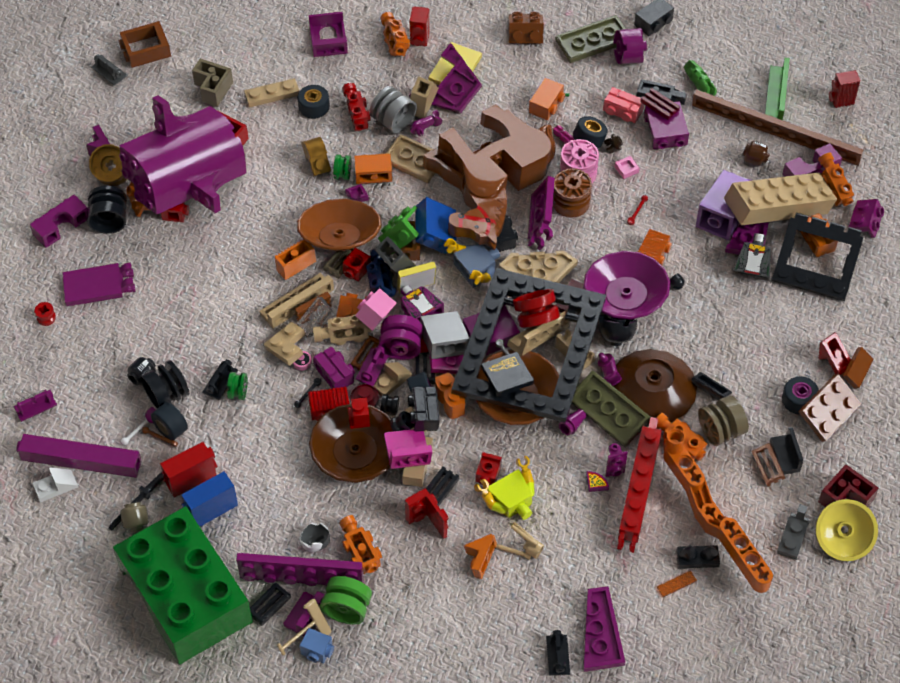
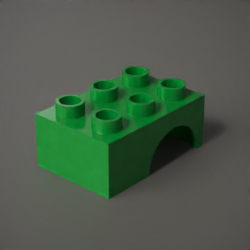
[113,506,253,665]

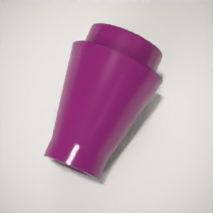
[559,409,586,436]

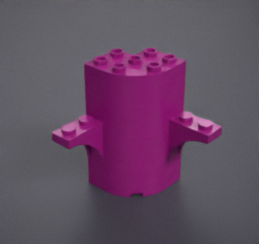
[119,95,247,215]

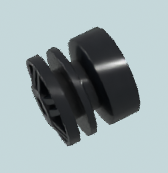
[87,186,127,234]
[140,360,190,409]

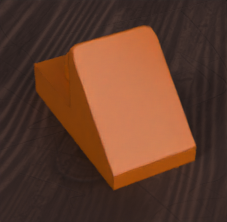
[464,534,497,579]

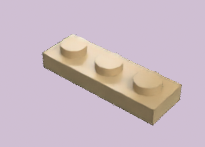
[244,78,299,108]

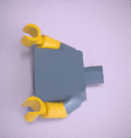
[444,238,500,288]

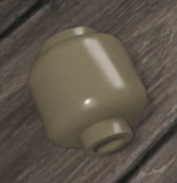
[120,502,149,533]

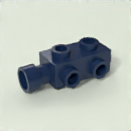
[366,249,396,297]

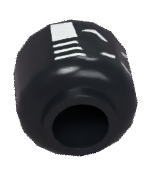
[127,357,156,386]

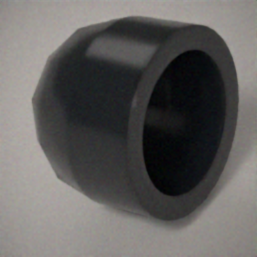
[670,273,685,290]

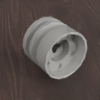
[369,86,417,133]

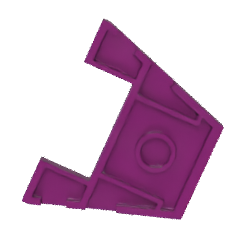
[409,43,482,113]

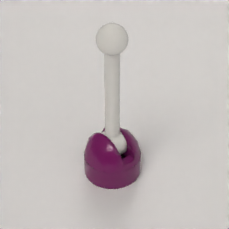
[121,406,156,445]

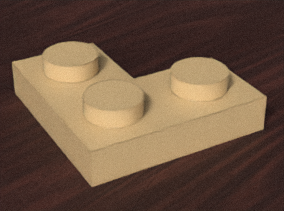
[264,322,306,366]

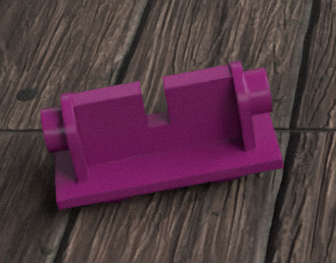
[356,346,389,386]
[13,389,57,422]
[605,443,628,477]

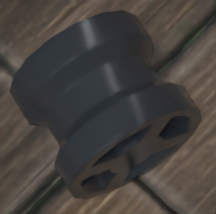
[380,394,399,415]
[390,411,414,432]

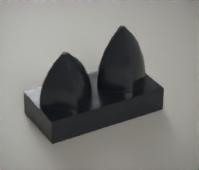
[676,545,720,569]

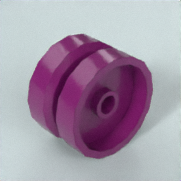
[379,315,423,360]

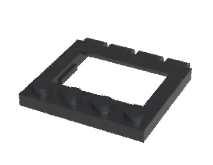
[772,212,864,301]

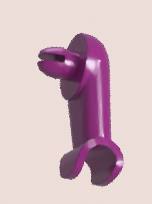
[410,110,442,136]
[598,352,622,386]

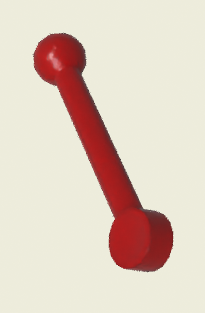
[627,195,648,225]

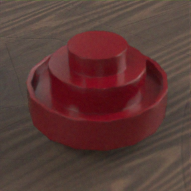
[350,384,379,408]

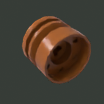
[553,168,592,218]

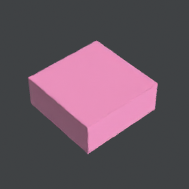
[614,156,640,179]

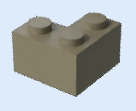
[192,58,233,107]

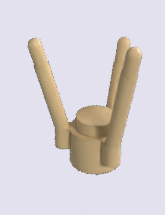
[495,522,544,560]

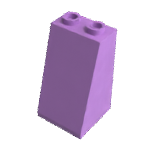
[695,170,752,241]

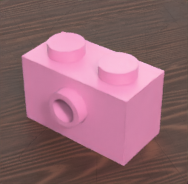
[355,288,397,331]

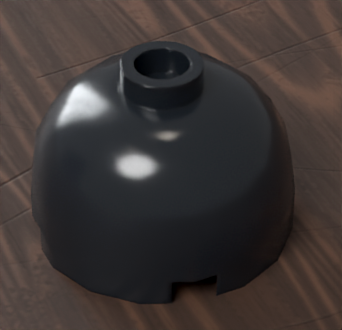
[599,314,638,346]

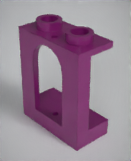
[309,11,348,57]

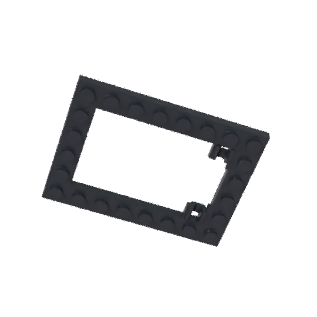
[451,268,606,423]

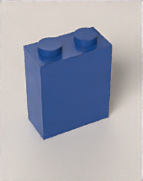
[415,197,457,254]
[181,471,238,527]

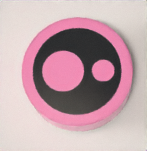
[293,351,312,371]

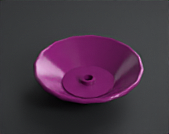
[583,251,670,320]

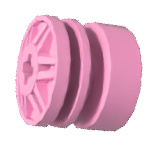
[560,139,599,183]

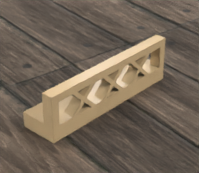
[259,273,334,329]
[507,309,571,356]

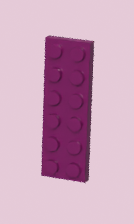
[236,553,364,586]

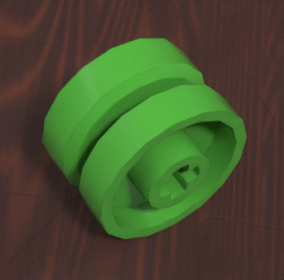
[320,576,372,625]

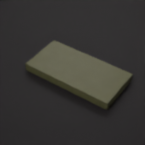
[555,15,626,63]
[572,370,650,448]

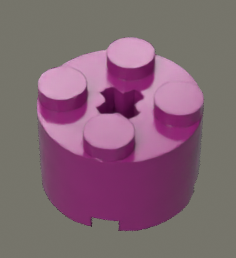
[613,28,647,64]

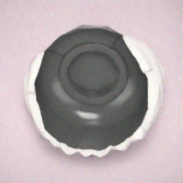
[299,523,330,552]

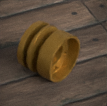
[89,144,127,186]

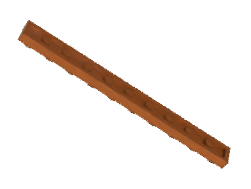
[692,89,864,166]

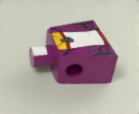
[401,285,444,321]

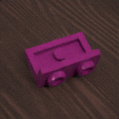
[848,199,884,238]

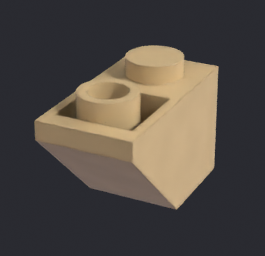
[410,76,439,119]

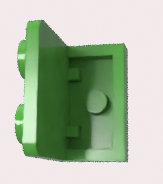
[378,205,419,255]

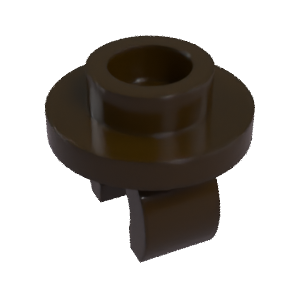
[604,134,623,153]

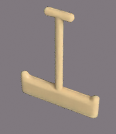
[277,599,331,655]

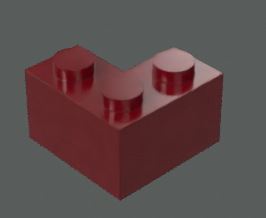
[818,464,879,507]

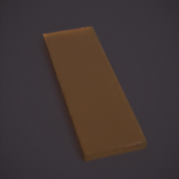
[657,570,697,597]

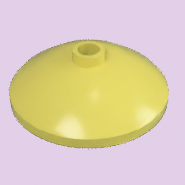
[815,499,878,561]

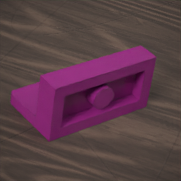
[283,591,325,637]

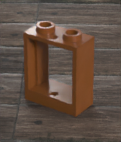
[118,21,171,68]

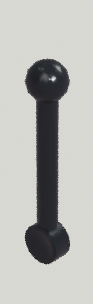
[294,378,321,408]

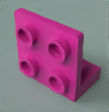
[384,429,432,469]

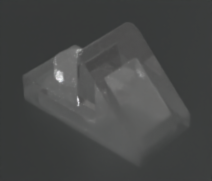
[297,297,332,338]

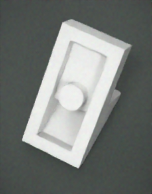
[33,468,78,503]

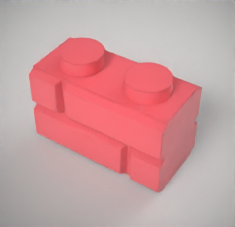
[603,87,644,123]

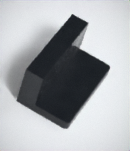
[770,427,803,475]

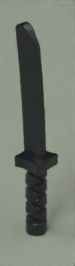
[109,471,164,531]

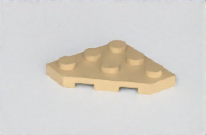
[499,251,578,283]

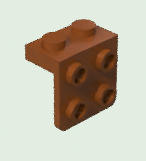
[509,12,544,43]

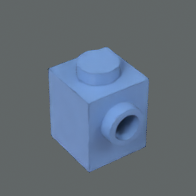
[300,628,334,664]

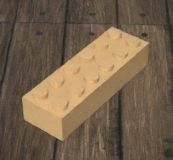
[724,173,837,225]

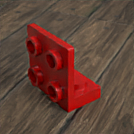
[405,488,449,539]

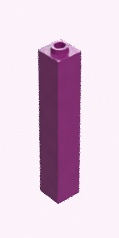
[16,434,142,478]

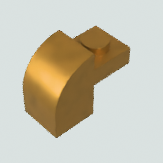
[301,137,331,176]

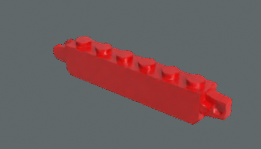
[617,417,662,553]

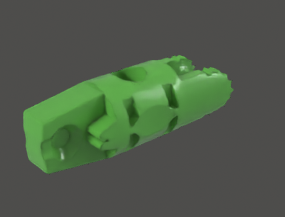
[683,60,717,96]

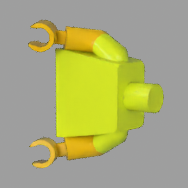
[474,456,535,520]

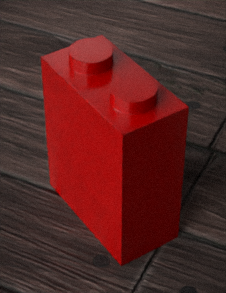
[160,442,218,498]

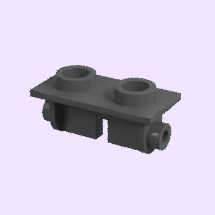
[91,54,128,86]

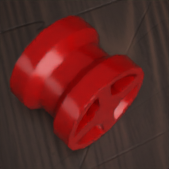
[34,302,56,326]

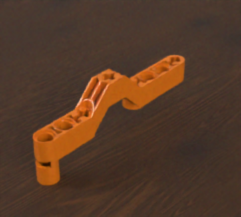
[663,428,773,593]

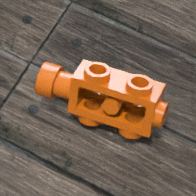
[380,12,410,56]
[818,152,854,207]
[657,413,707,461]
[339,515,382,574]

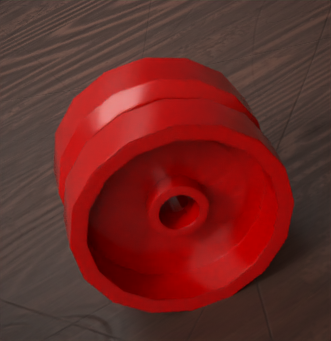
[512,289,560,328]

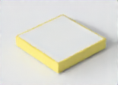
[397,262,436,293]

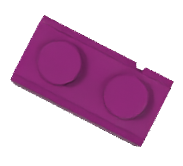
[313,347,355,389]

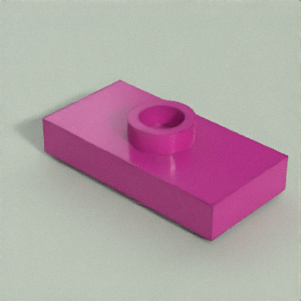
[430,355,464,374]

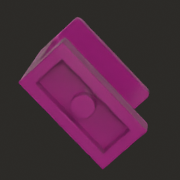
[644,101,689,150]

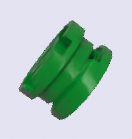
[333,154,352,181]
[227,372,248,400]

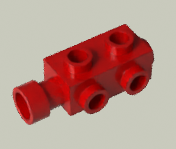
[342,83,371,131]

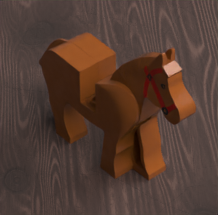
[423,104,556,250]

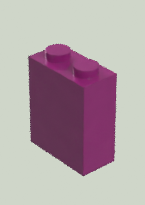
[463,305,520,356]

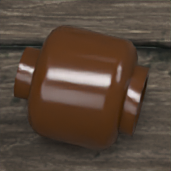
[742,140,770,167]

